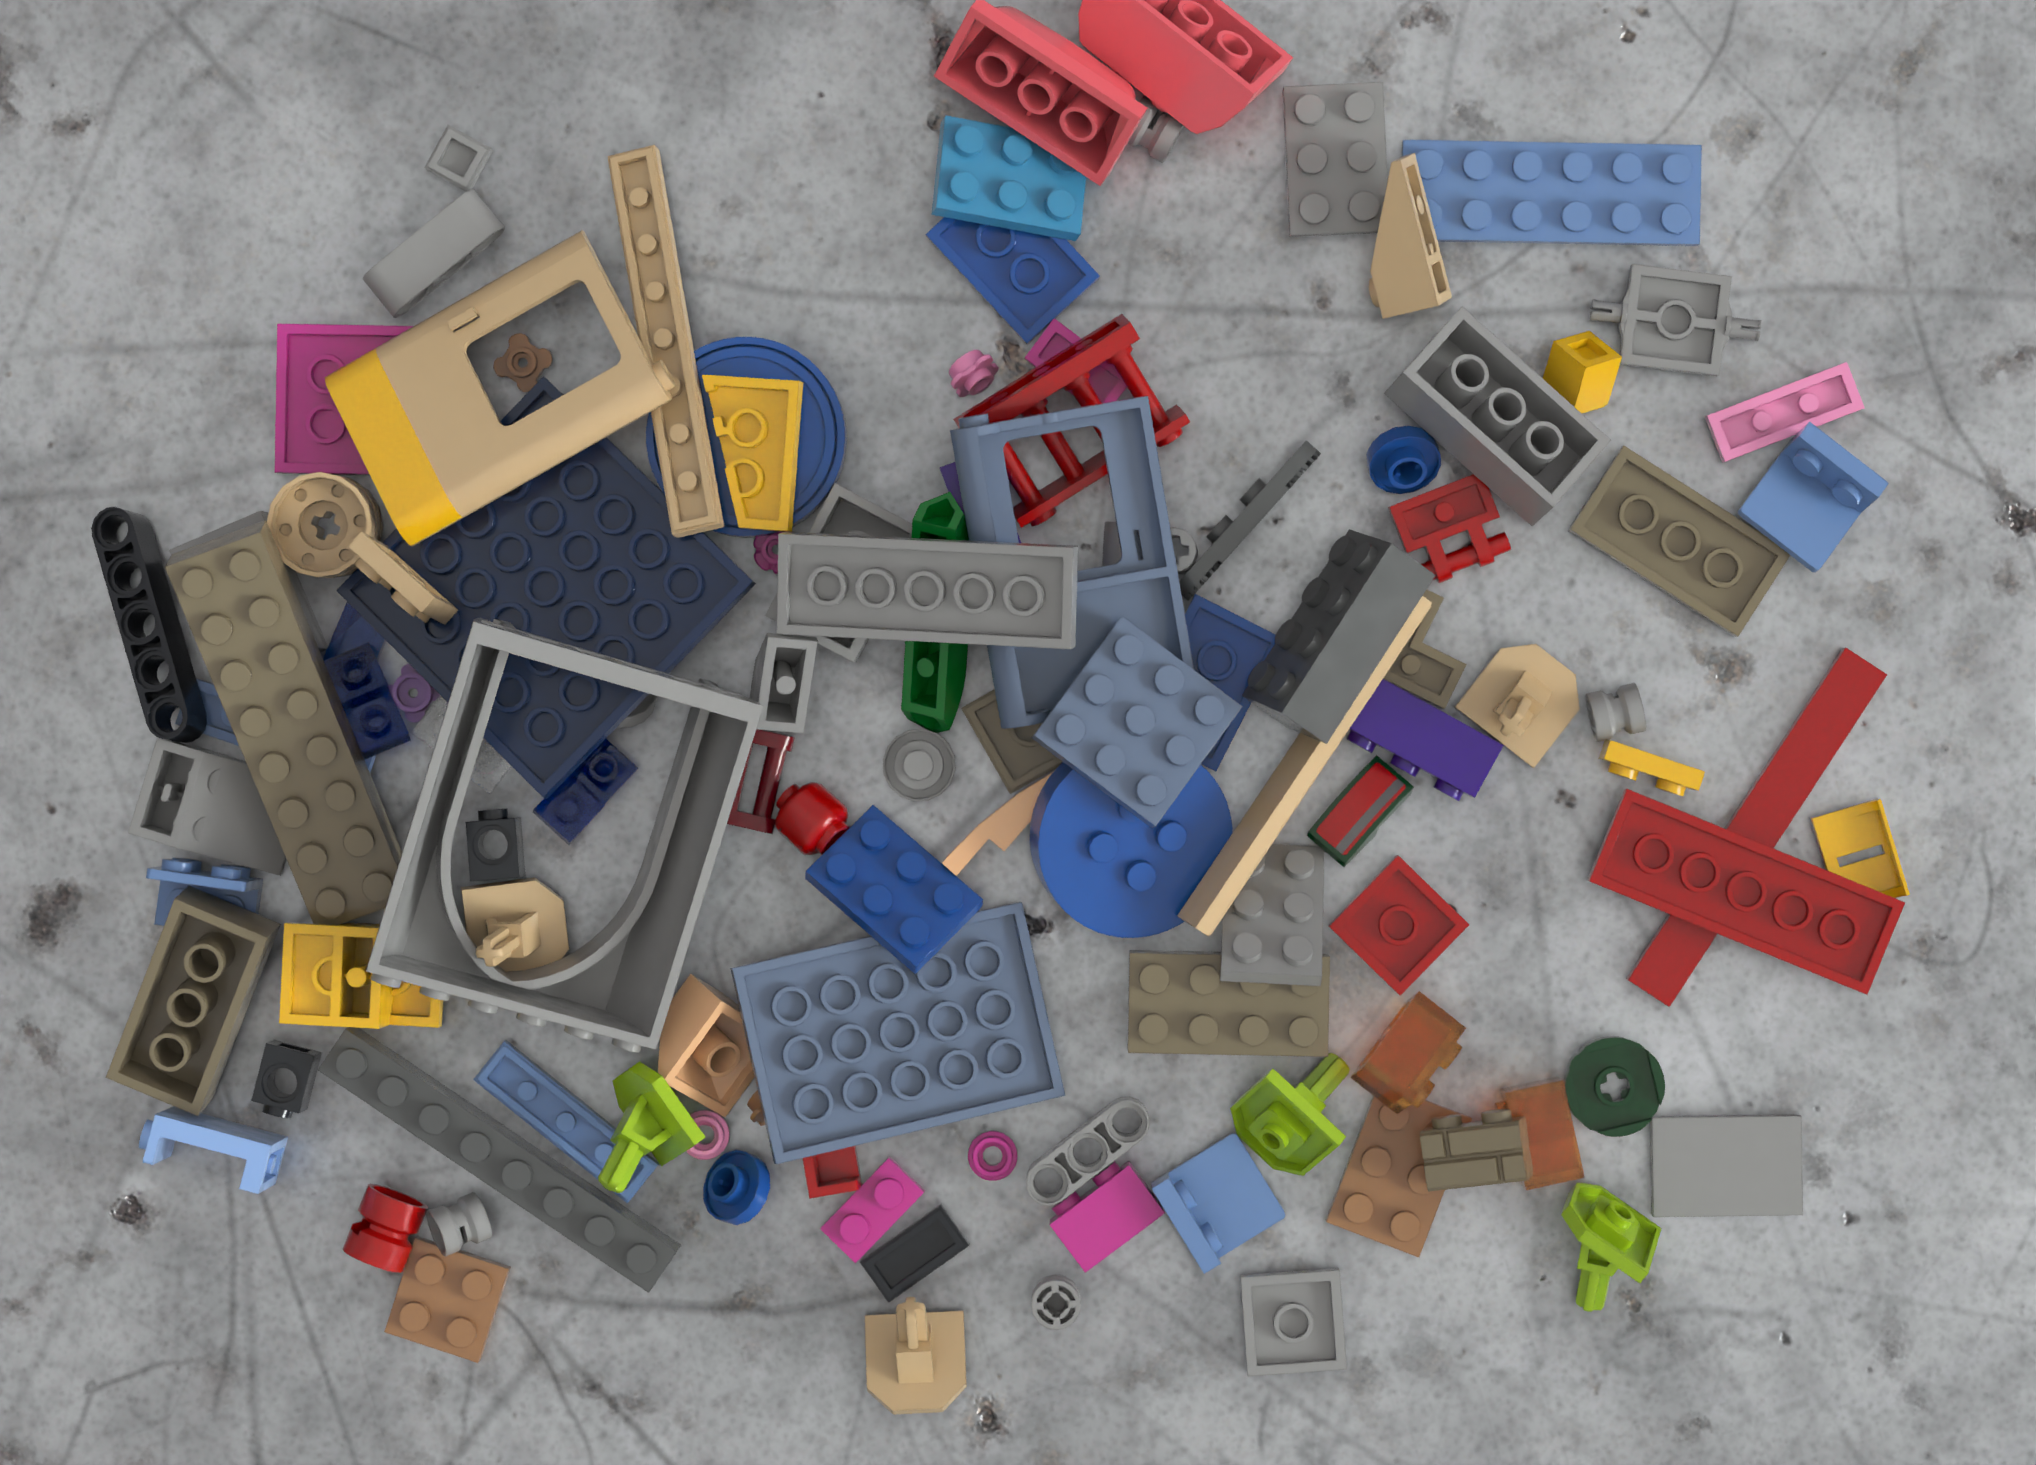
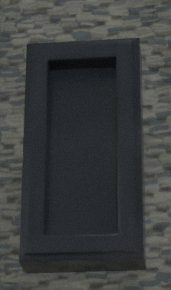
[860,1204,970,1303]

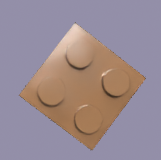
[384,1236,511,1363]

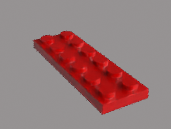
[1587,789,1905,995]

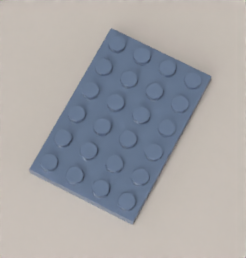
[730,902,1065,1164]

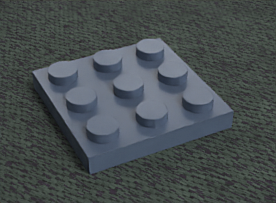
[1032,616,1243,828]

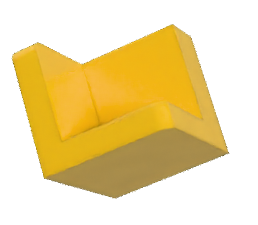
[1543,331,1622,413]

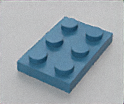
[931,115,1086,241]

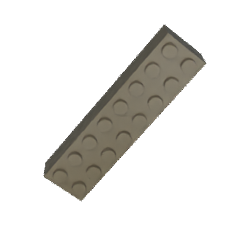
[165,520,402,925]

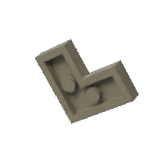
[1383,589,1467,709]

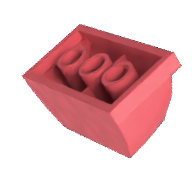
[933,0,1148,186]
[1078,0,1293,134]

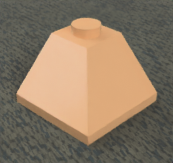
[658,974,755,1117]

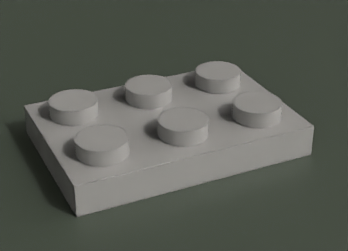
[1283,82,1387,237]
[1220,844,1324,986]

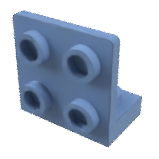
[1738,422,1889,572]
[146,857,263,926]
[1151,1133,1285,1274]

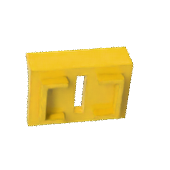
[1810,798,1910,898]

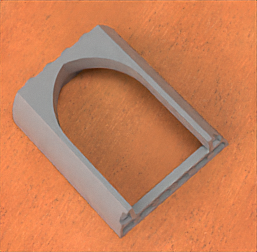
[366,618,763,1052]

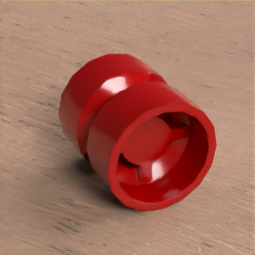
[343,1184,428,1273]

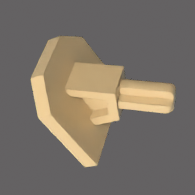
[1455,644,1580,768]
[461,877,569,972]
[865,1297,967,1415]

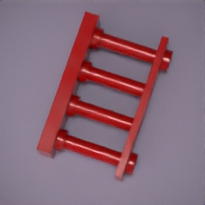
[953,314,1190,528]

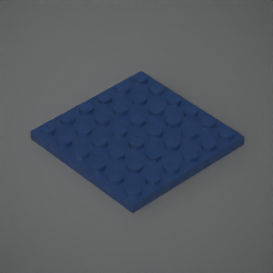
[336,376,756,799]

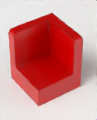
[803,1146,862,1199]

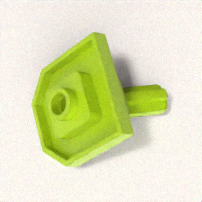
[1230,1053,1350,1176]
[598,1061,706,1193]
[1561,1182,1662,1312]

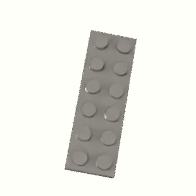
[777,532,1078,649]

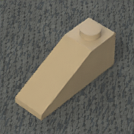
[1369,153,1452,319]

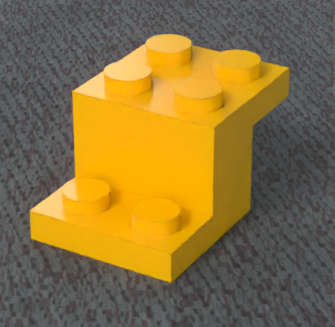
[279,922,443,1029]

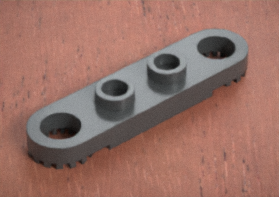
[1179,440,1321,601]

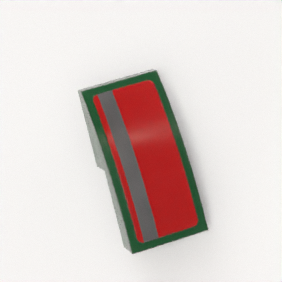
[1307,755,1414,867]

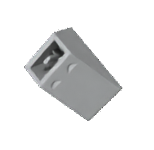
[128,738,286,876]

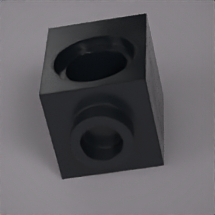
[465,808,526,882]
[251,1040,322,1119]

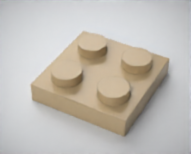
[348,531,458,625]

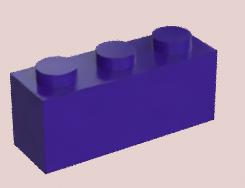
[1346,679,1504,801]

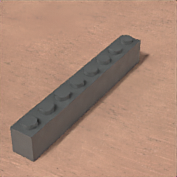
[318,1027,681,1293]

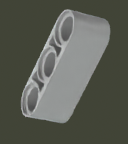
[363,189,505,318]
[1026,1096,1150,1206]

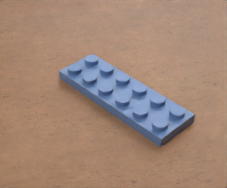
[1402,140,1702,246]

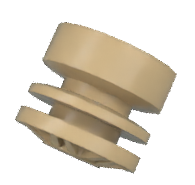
[267,472,384,578]

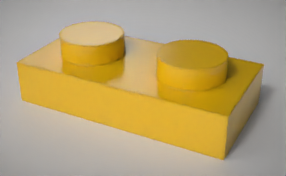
[1598,740,1705,796]

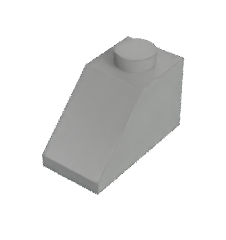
[749,633,818,733]

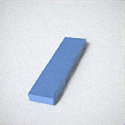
[473,1040,659,1203]

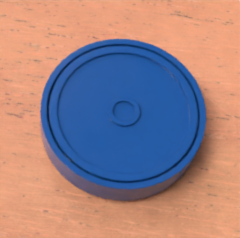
[646,337,847,538]
[1029,762,1233,938]

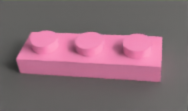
[1705,362,1865,463]

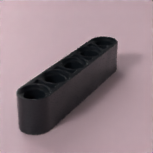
[91,507,207,743]

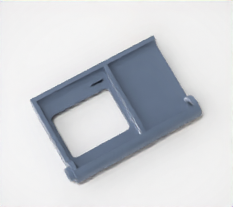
[950,396,1194,729]

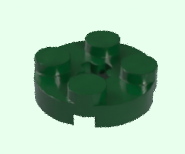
[1563,1036,1665,1137]

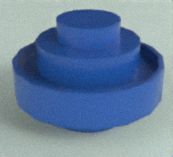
[1366,426,1441,494]
[703,1150,770,1225]

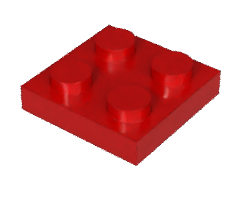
[1328,855,1469,996]

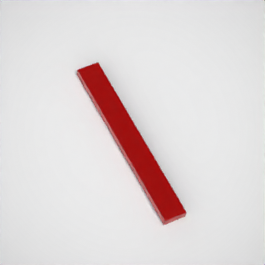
[1626,647,1887,1007]

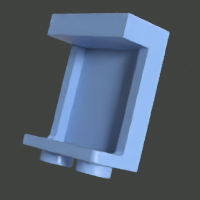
[139,1106,288,1194]

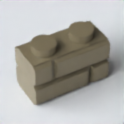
[1420,1109,1533,1192]

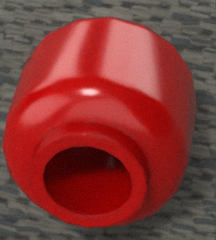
[775,782,849,855]

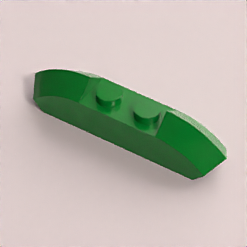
[901,492,969,733]

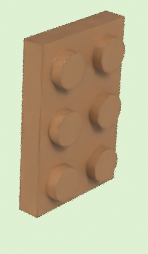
[1325,1082,1472,1257]

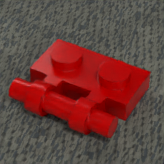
[1388,474,1511,583]

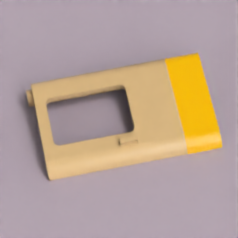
[325,230,676,547]

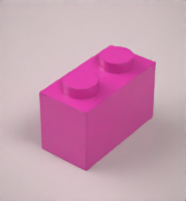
[1049,1161,1165,1273]

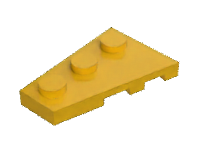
[702,375,803,532]

